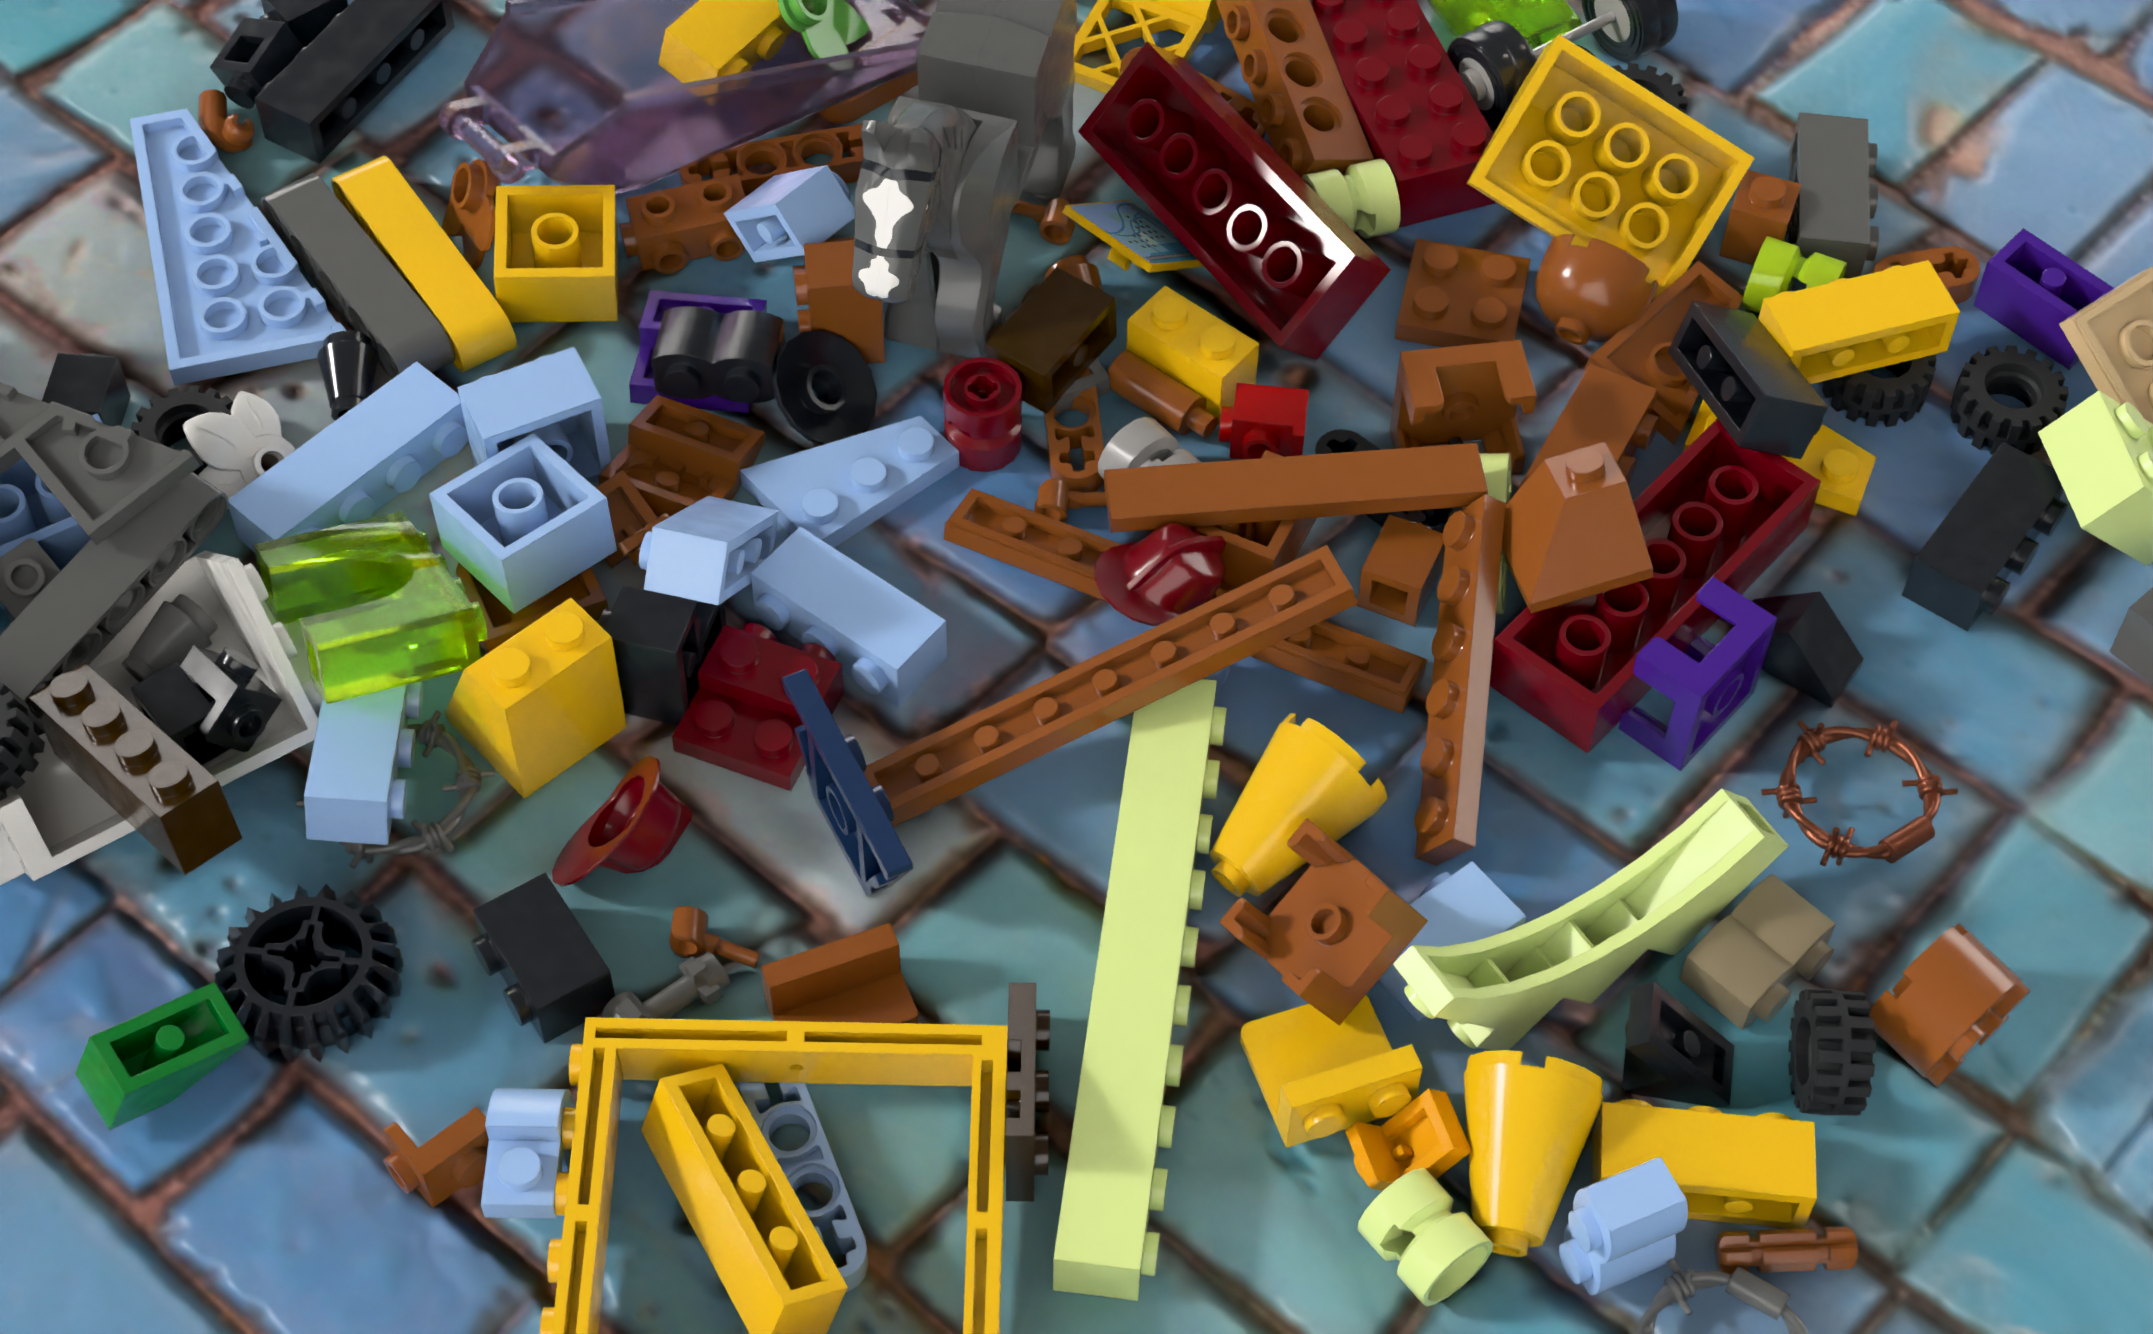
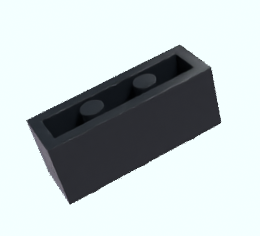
[1668,301,1828,459]
[1902,442,2068,632]

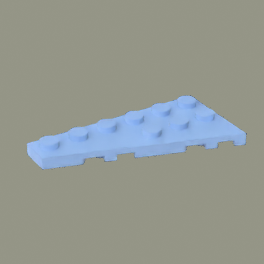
[130,108,346,386]

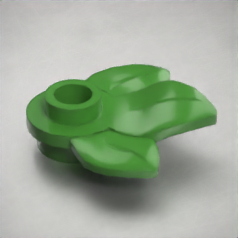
[778,0,870,72]

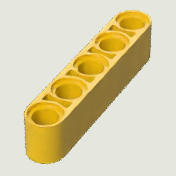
[331,155,517,373]

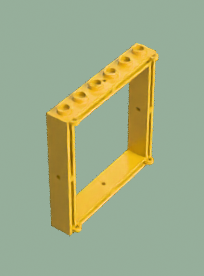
[540,1017,1008,1334]

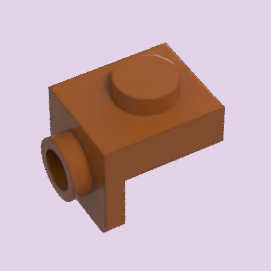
[595,470,669,568]
[383,1106,489,1208]

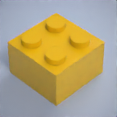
[494,185,618,323]

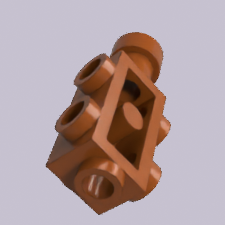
[619,173,746,274]

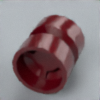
[943,357,1022,472]

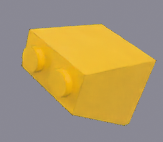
[445,598,627,799]

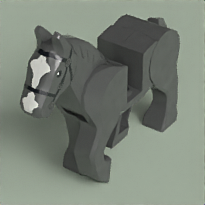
[852,0,1077,359]

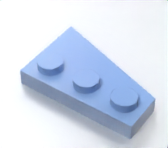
[740,416,959,548]

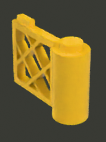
[1074,0,1222,94]

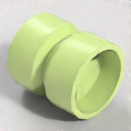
[1302,159,1401,239]
[1358,1168,1494,1306]

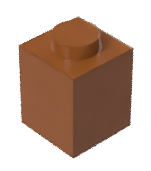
[1719,170,1802,266]
[1357,514,1445,627]

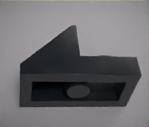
[1622,981,1734,1108]

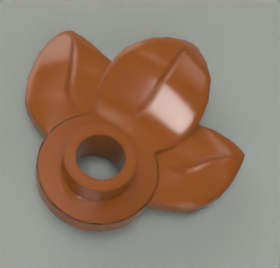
[442,159,501,271]

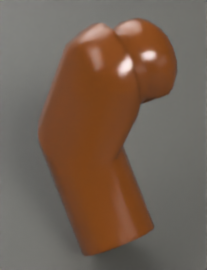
[198,89,255,154]

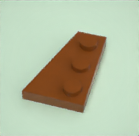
[1584,261,1743,445]

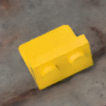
[1240,995,1423,1148]

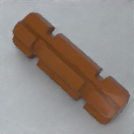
[1715,1226,1858,1274]

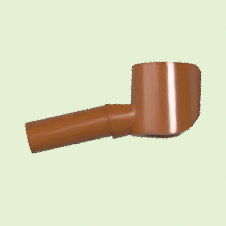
[1011,198,1075,245]
[1034,478,1107,523]
[669,906,761,969]

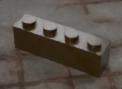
[28,663,243,875]

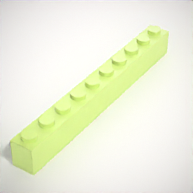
[1053,679,1227,1301]

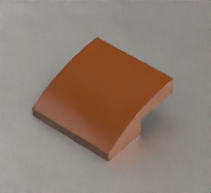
[598,395,765,517]

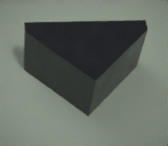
[1729,591,1864,708]

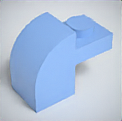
[481,1088,574,1219]

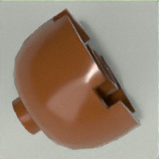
[1535,234,1659,345]

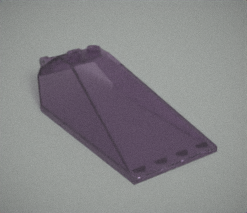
[438,0,931,194]

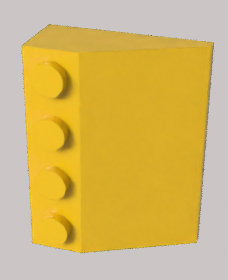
[1467,34,1754,300]

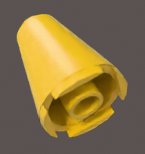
[1210,713,1388,897]
[1463,1050,1603,1257]

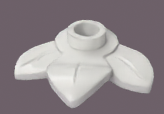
[183,391,296,509]

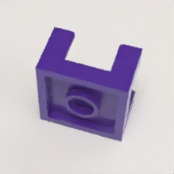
[1618,577,1777,771]

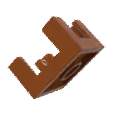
[1390,340,1537,475]
[1219,818,1428,1026]

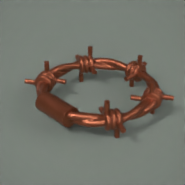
[1761,720,1958,866]

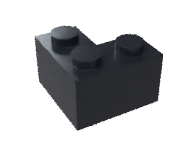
[598,585,726,725]

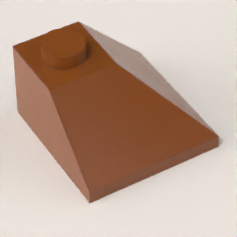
[1501,442,1654,613]

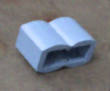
[1559,1157,1688,1296]

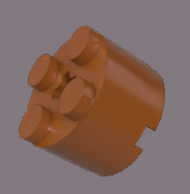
[1869,923,2031,1087]

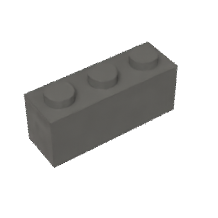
[1789,112,1879,279]

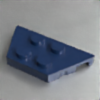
[782,669,913,896]

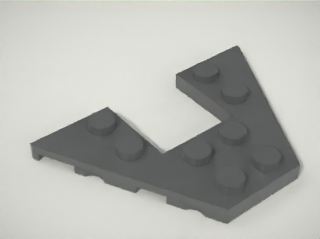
[0,382,200,545]

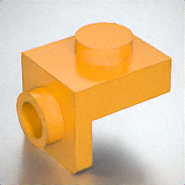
[1345,1088,1472,1191]

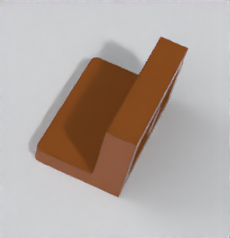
[761,923,918,1024]

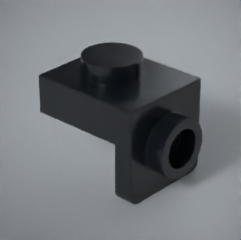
[180,645,282,752]

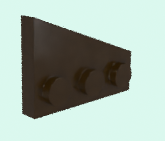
[1005,983,1050,1202]

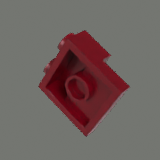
[672,623,844,791]

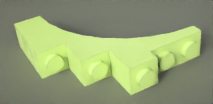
[1393,788,1789,1051]

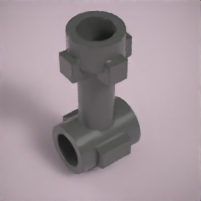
[602,952,731,1019]

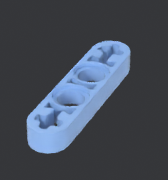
[737,1082,868,1292]

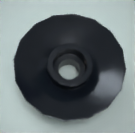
[772,330,877,445]

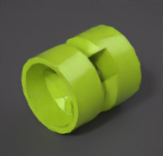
[1741,236,1847,313]

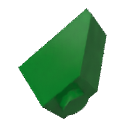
[75,982,249,1131]

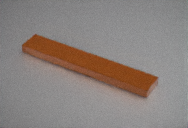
[1104,443,1488,533]

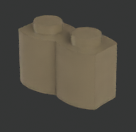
[1679,874,1836,1030]

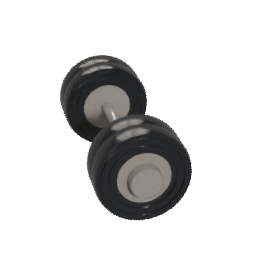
[1447,0,1678,130]

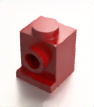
[1219,383,1309,460]

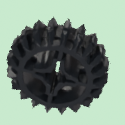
[214,884,404,1063]

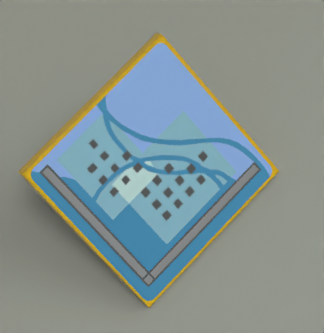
[1062,200,1204,273]

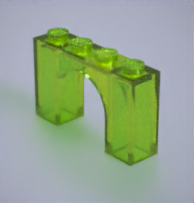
[254,511,487,704]

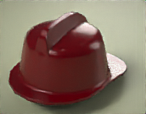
[1094,522,1227,626]
[552,756,692,887]

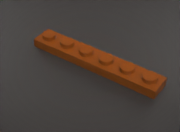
[1415,494,1506,866]

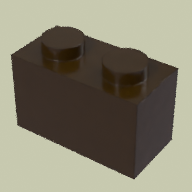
[984,267,1117,414]

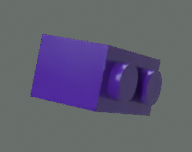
[1974,228,2114,370]

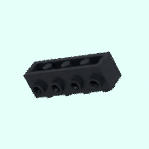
[254,0,455,164]

